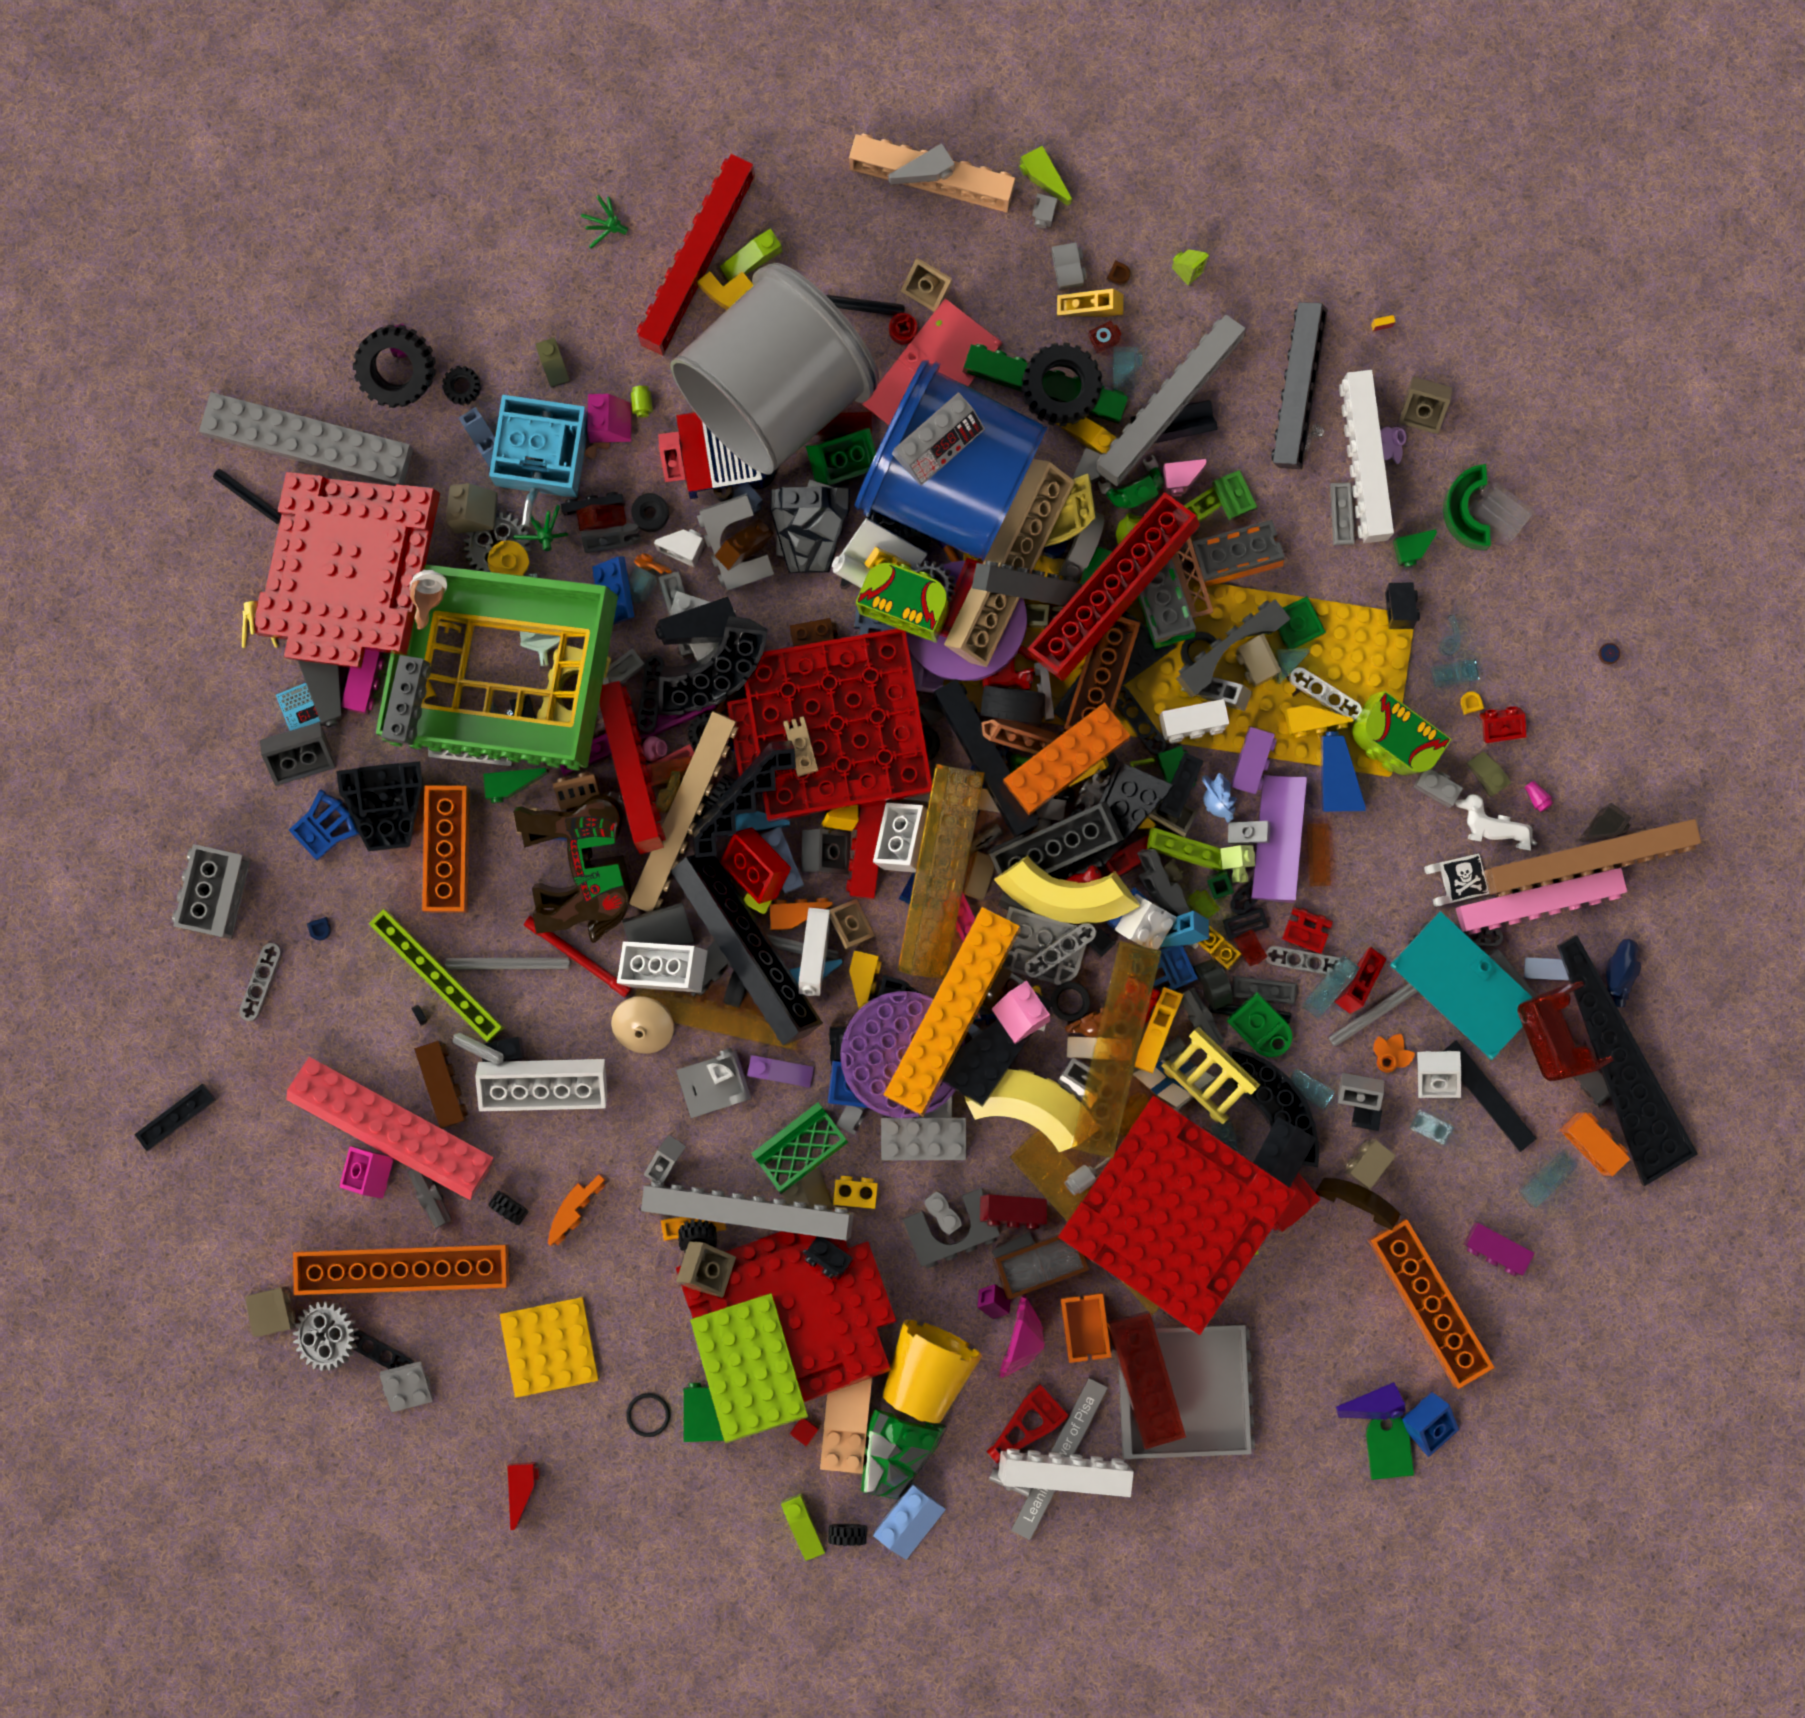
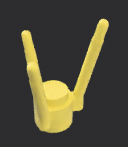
[242,601,278,648]

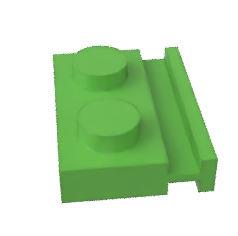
[1212,470,1257,520]

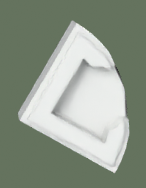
[706,1063,735,1084]

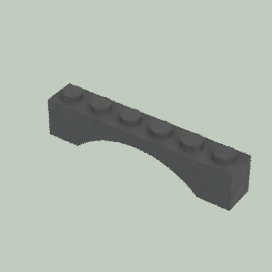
[1175,599,1291,698]

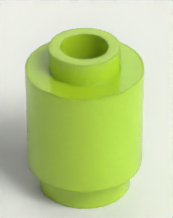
[631,386,653,418]

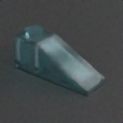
[1302,955,1360,1018]

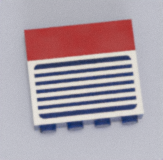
[676,412,766,499]

